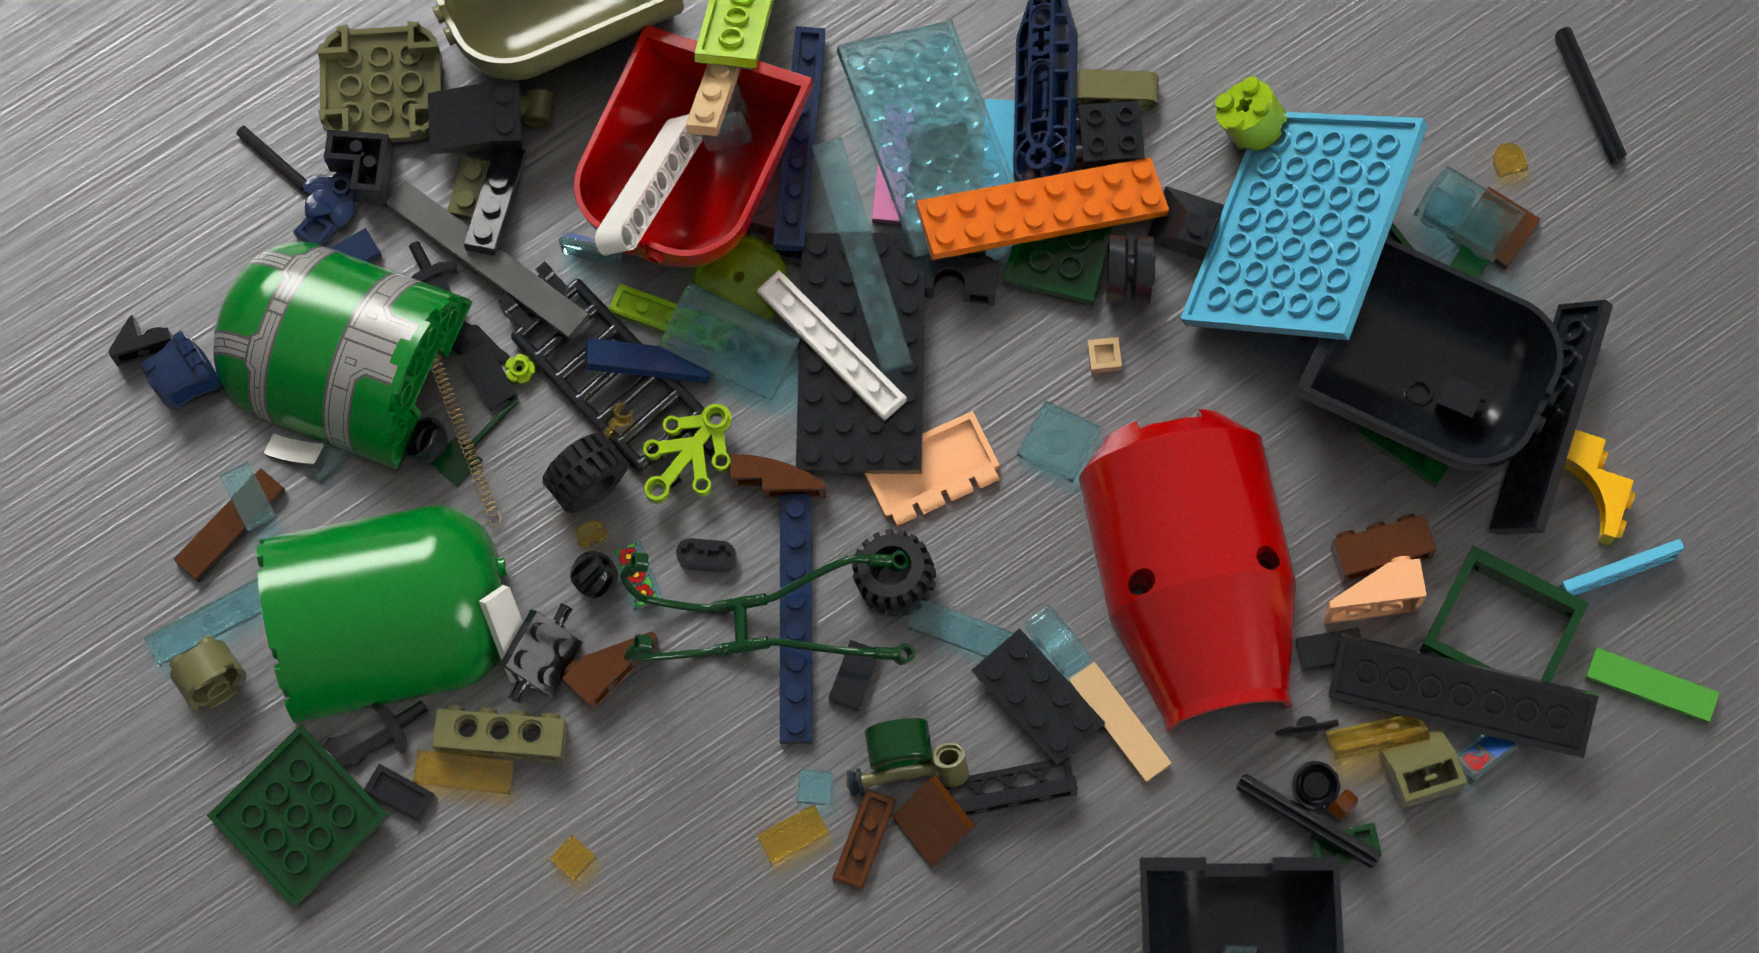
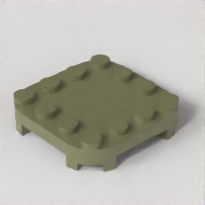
[317,21,442,143]

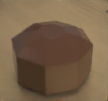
[1327,789,1358,821]

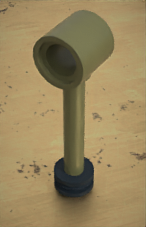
[845,742,969,796]

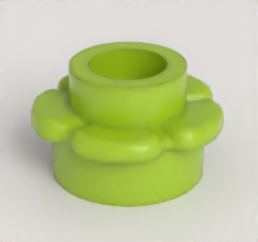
[505,354,535,384]

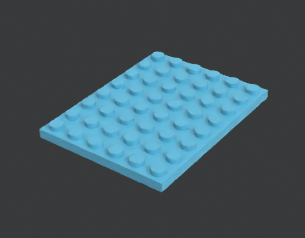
[1180,112,1428,340]

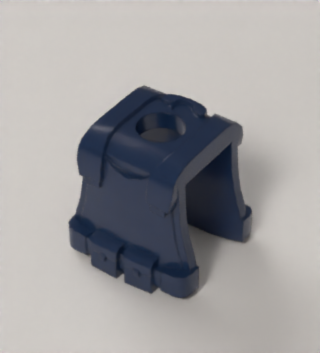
[140,330,221,410]

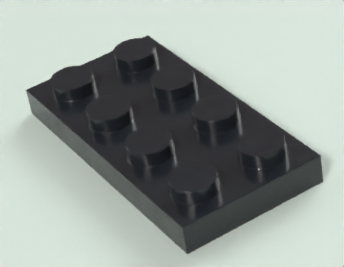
[972,628,1105,767]

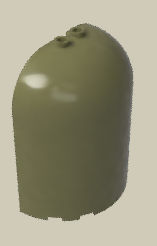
[432,0,684,81]

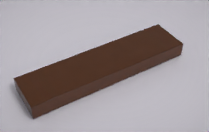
[173,468,285,582]

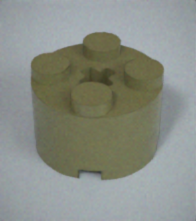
[169,635,246,711]

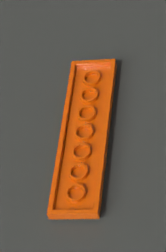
[915,157,1169,260]

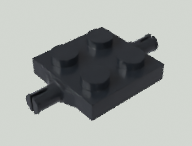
[499,603,583,704]

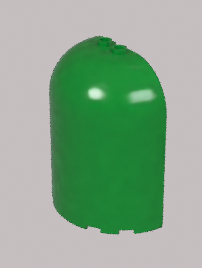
[256,505,507,723]

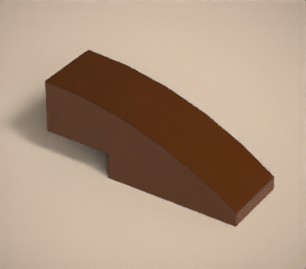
[730,454,826,499]

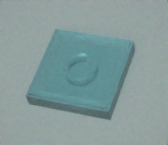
[1017,400,1101,483]

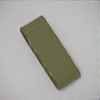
[1077,69,1159,110]

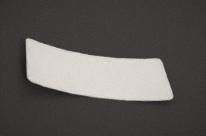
[264,434,324,464]

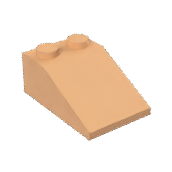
[1323,556,1427,624]

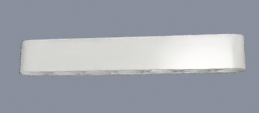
[595,115,705,256]

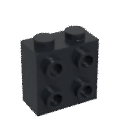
[1075,101,1145,170]

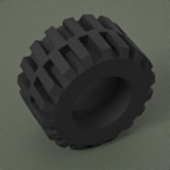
[542,432,628,513]
[852,529,937,617]

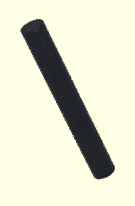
[236,125,307,191]

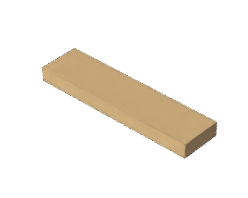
[1069,661,1172,784]

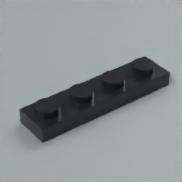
[464,149,526,256]

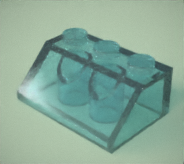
[1413,166,1526,262]

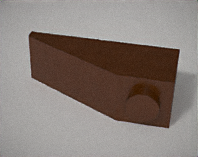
[562,631,659,711]

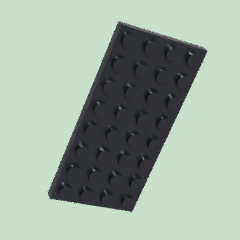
[796,233,926,474]

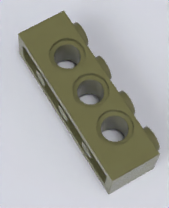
[432,705,568,764]

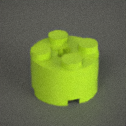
[1215,76,1287,151]

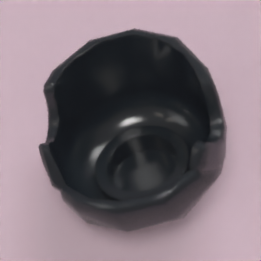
[404,417,448,464]
[1290,761,1341,810]

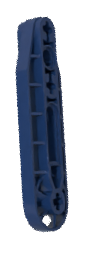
[1013,0,1078,181]

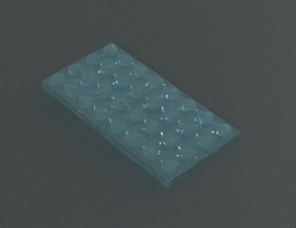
[837,20,1015,257]

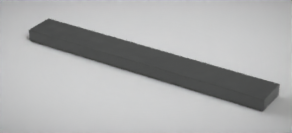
[385,180,590,341]

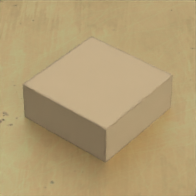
[1087,337,1122,373]

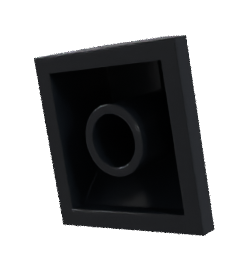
[1148,186,1224,260]

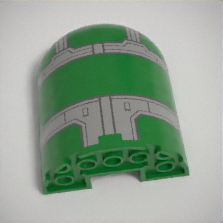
[213,242,473,470]

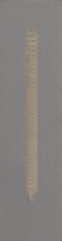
[431,354,501,526]

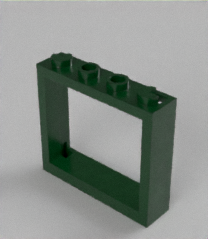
[1419,545,1589,682]

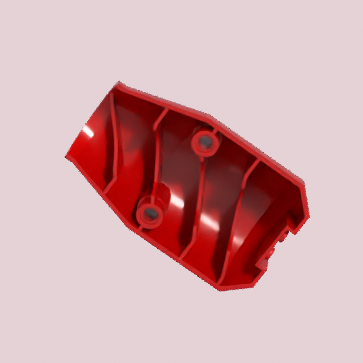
[1079,409,1296,731]

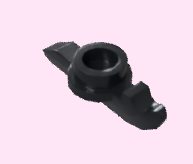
[1275,716,1339,740]

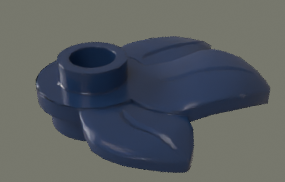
[302,173,355,228]

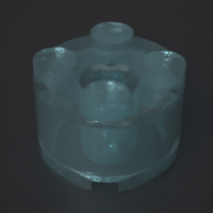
[703,84,752,152]

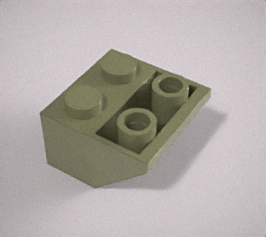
[1379,729,1468,809]

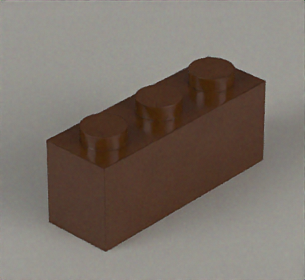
[1330,513,1437,583]

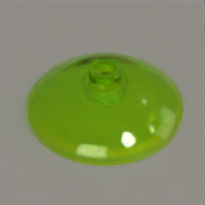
[695,235,787,327]

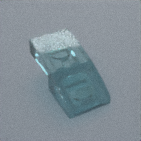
[1024,605,1092,676]

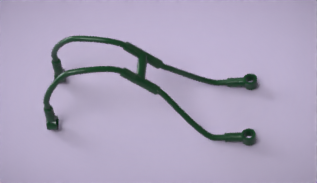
[620,550,915,665]

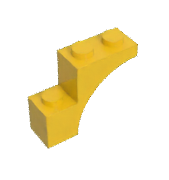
[1564,429,1636,546]

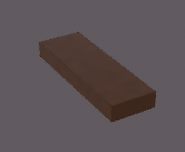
[832,789,897,892]

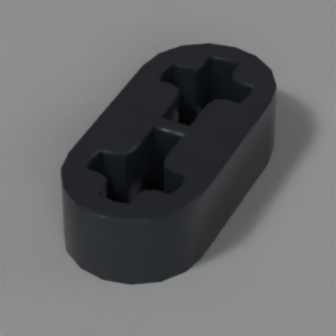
[676,538,737,572]

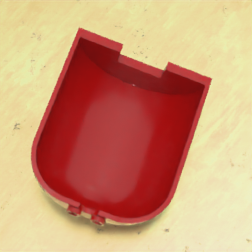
[574,25,813,268]

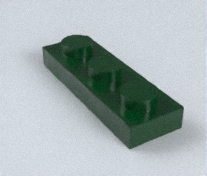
[1356,427,1450,488]

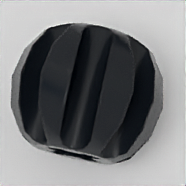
[570,550,618,598]

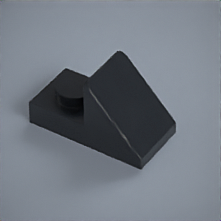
[109,315,173,366]

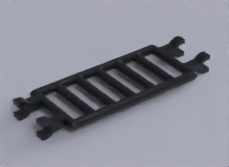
[498,261,715,489]

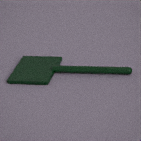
[430,398,517,487]

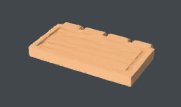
[864,411,1000,527]

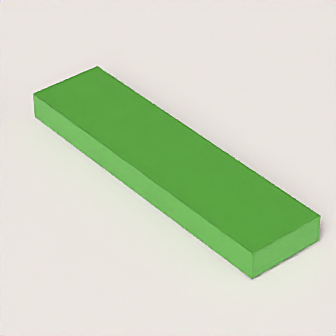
[1585,647,1720,724]

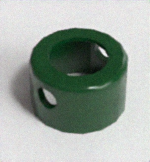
[865,718,933,772]

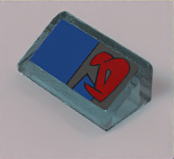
[559,232,624,266]
[1457,734,1522,786]

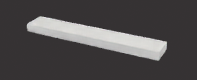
[756,270,907,421]

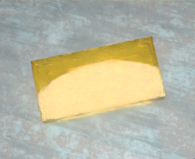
[757,804,830,865]

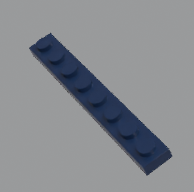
[773,26,826,252]
[780,494,812,744]

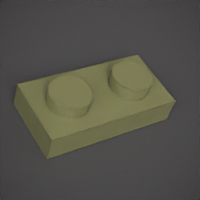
[448,156,490,220]

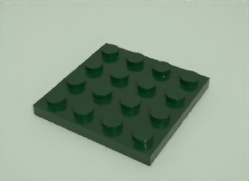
[207,724,390,908]

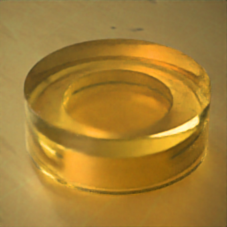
[574,521,608,547]

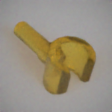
[602,402,633,437]

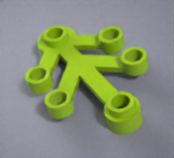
[643,404,732,504]

